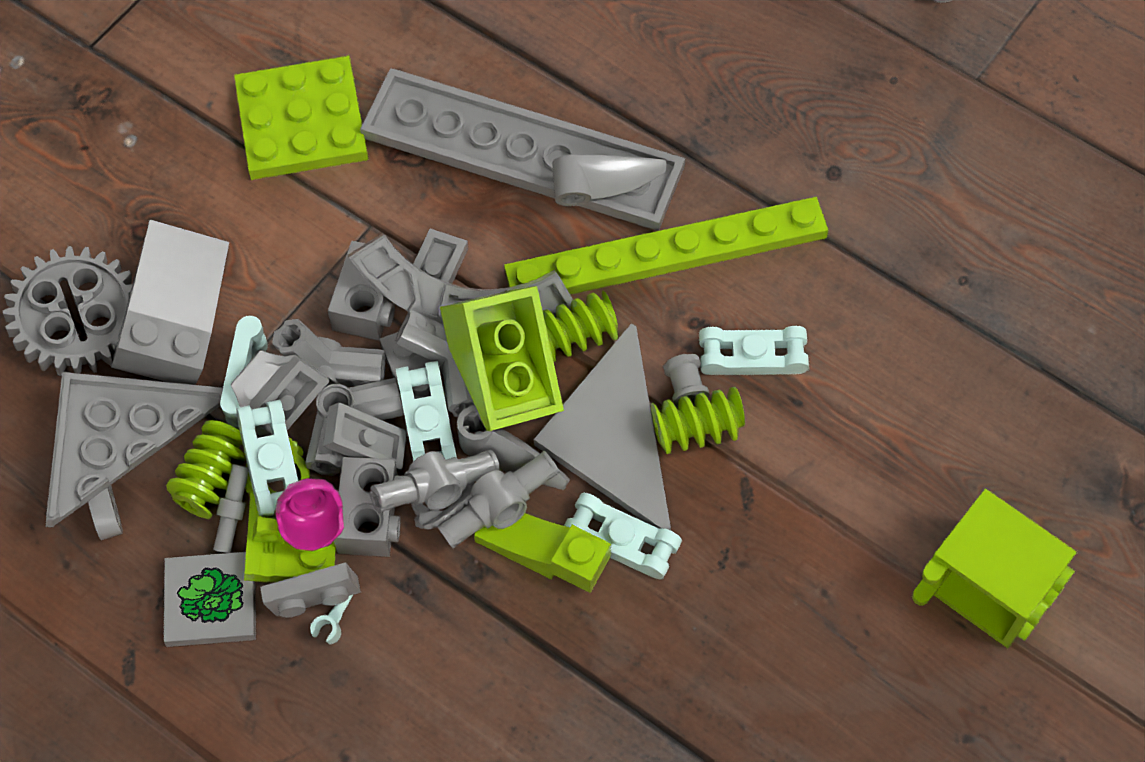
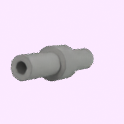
[213,464,249,553]

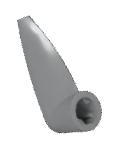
[552,154,666,206]
[457,405,570,490]

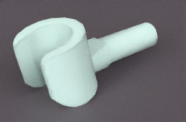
[310,595,353,644]

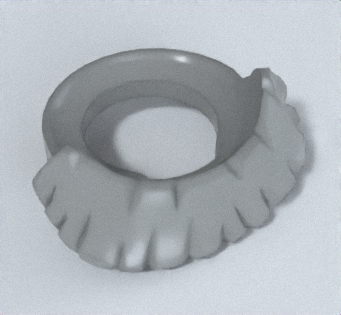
[411,482,475,530]

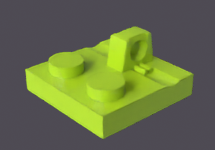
[244,493,336,583]

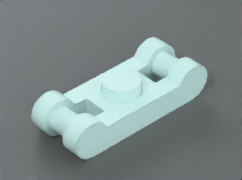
[220,316,268,430]
[699,326,809,375]
[396,361,457,462]
[236,400,298,518]
[564,493,682,579]

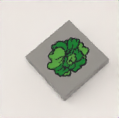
[164,552,256,647]

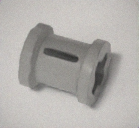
[663,354,710,408]

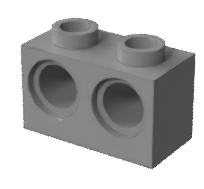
[328,241,395,341]
[334,457,403,557]

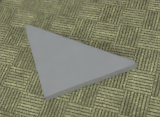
[534,324,671,530]
[45,372,223,527]

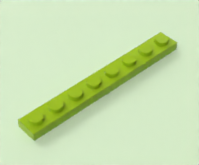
[504,197,829,295]

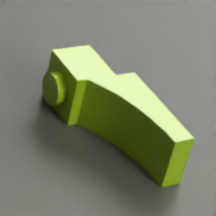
[474,513,611,593]

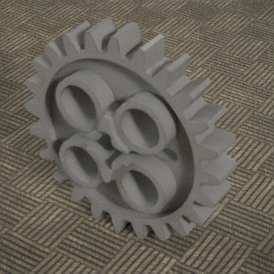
[3,246,133,376]

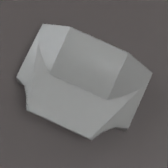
[231,350,329,437]

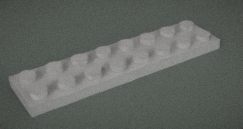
[360,68,685,231]

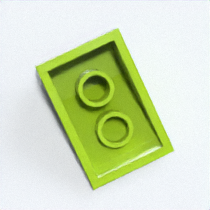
[440,286,564,431]

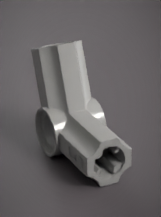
[395,309,475,417]
[272,319,386,387]
[306,377,404,476]

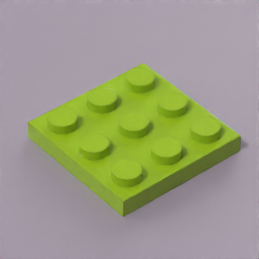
[234,56,368,180]

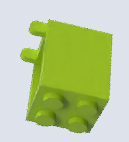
[912,488,1077,648]

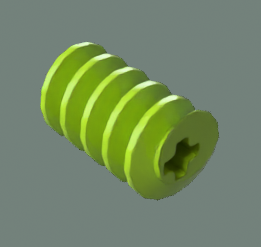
[543,290,618,362]
[651,387,745,454]
[166,420,246,519]

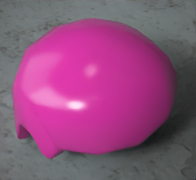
[276,478,344,551]

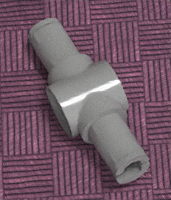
[370,449,499,513]
[437,450,560,549]

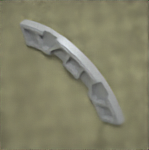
[348,233,573,325]

